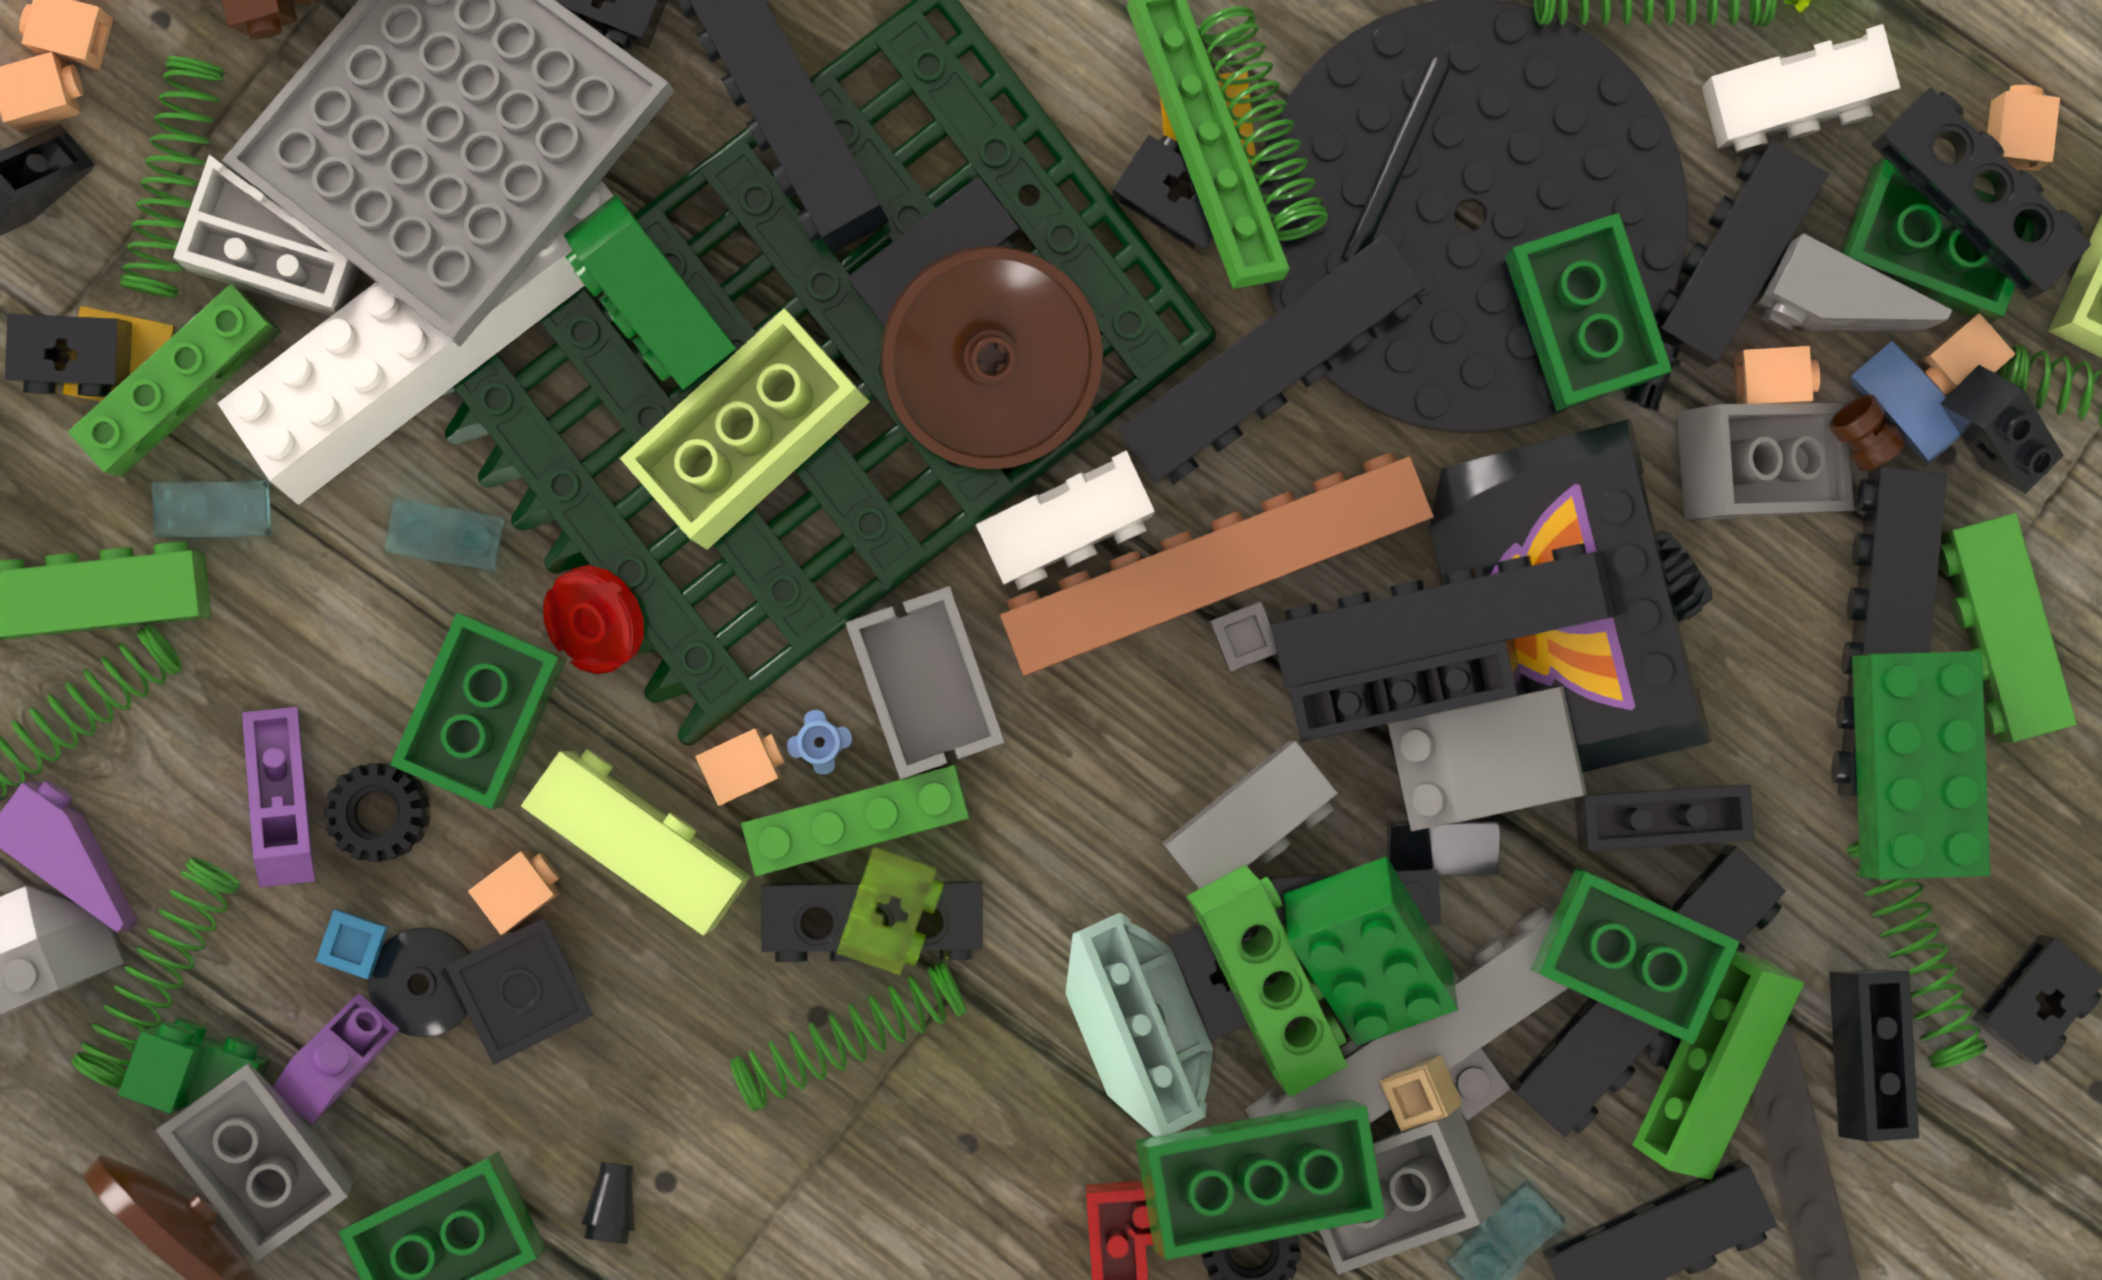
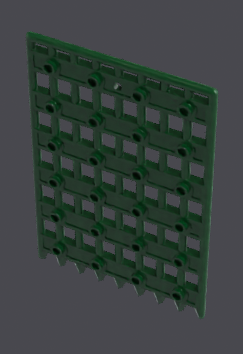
[440,0,1216,746]

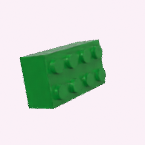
[1852,651,1990,879]
[1135,1100,1385,1260]

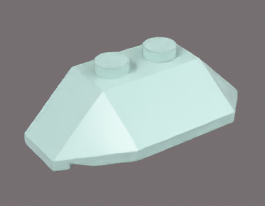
[1065,912,1213,1137]

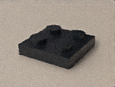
[445,917,593,1065]

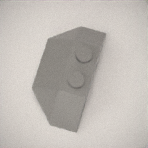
[0,886,127,1018]

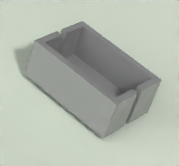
[845,586,1006,780]
[1162,741,1338,889]

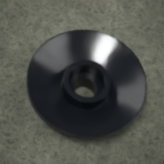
[369,928,470,1037]

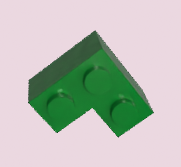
[118,1018,271,1114]

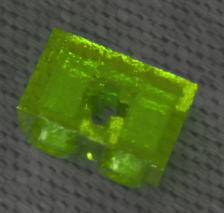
[837,846,944,975]

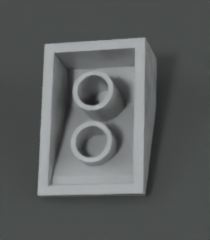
[1751,233,1952,333]
[1677,403,1854,520]
[1388,686,1587,831]
[156,1063,354,1262]
[1319,1108,1502,1275]

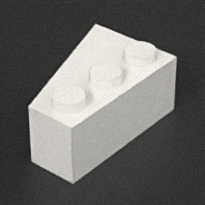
[1701,24,1900,153]
[173,155,360,317]
[976,450,1155,591]

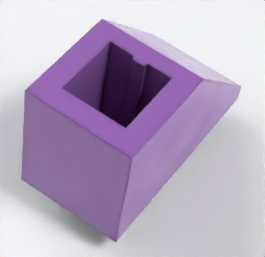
[273,993,399,1126]

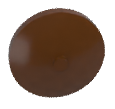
[880,246,1103,469]
[83,1155,259,1280]

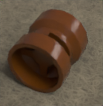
[1829,394,1906,471]

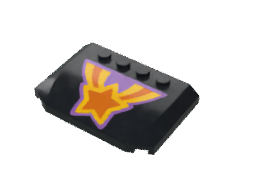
[1429,419,1712,772]

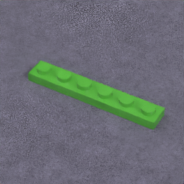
[1127,0,1290,289]

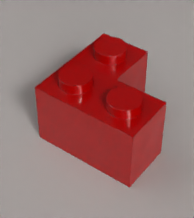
[1085,1181,1153,1280]

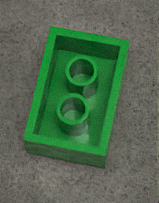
[1840,157,2034,323]
[563,194,736,390]
[1505,213,1672,412]
[390,613,567,809]
[1284,856,1458,1046]
[1530,869,1740,1045]
[338,1151,546,1280]

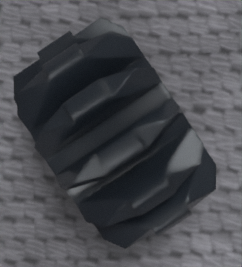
[1656,530,1712,623]

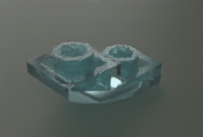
[152,480,271,537]
[383,498,504,571]
[1446,1180,1565,1280]

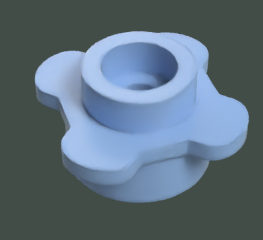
[787,710,852,775]

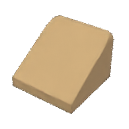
[1379,1055,1462,1132]

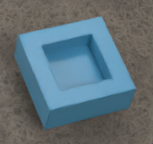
[315,909,389,979]

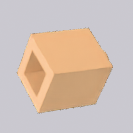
[19,0,114,70]
[0,52,84,132]
[1987,85,2060,171]
[1917,313,2016,396]
[1733,346,1820,404]
[695,728,786,806]
[468,849,561,935]

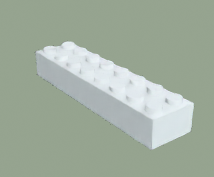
[217,180,614,505]

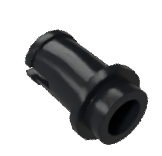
[1625,342,1681,411]

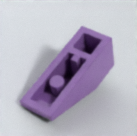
[242,707,315,888]
[0,780,138,933]

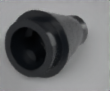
[581,1162,635,1244]

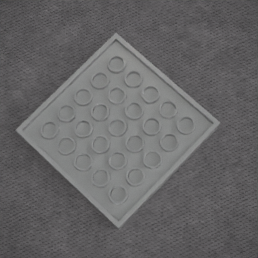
[222,0,675,347]

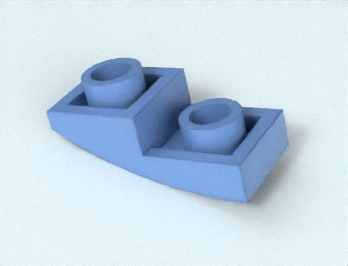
[1851,341,1961,464]

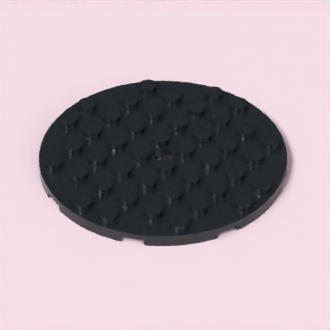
[1256,0,1688,433]

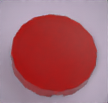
[543,565,644,675]

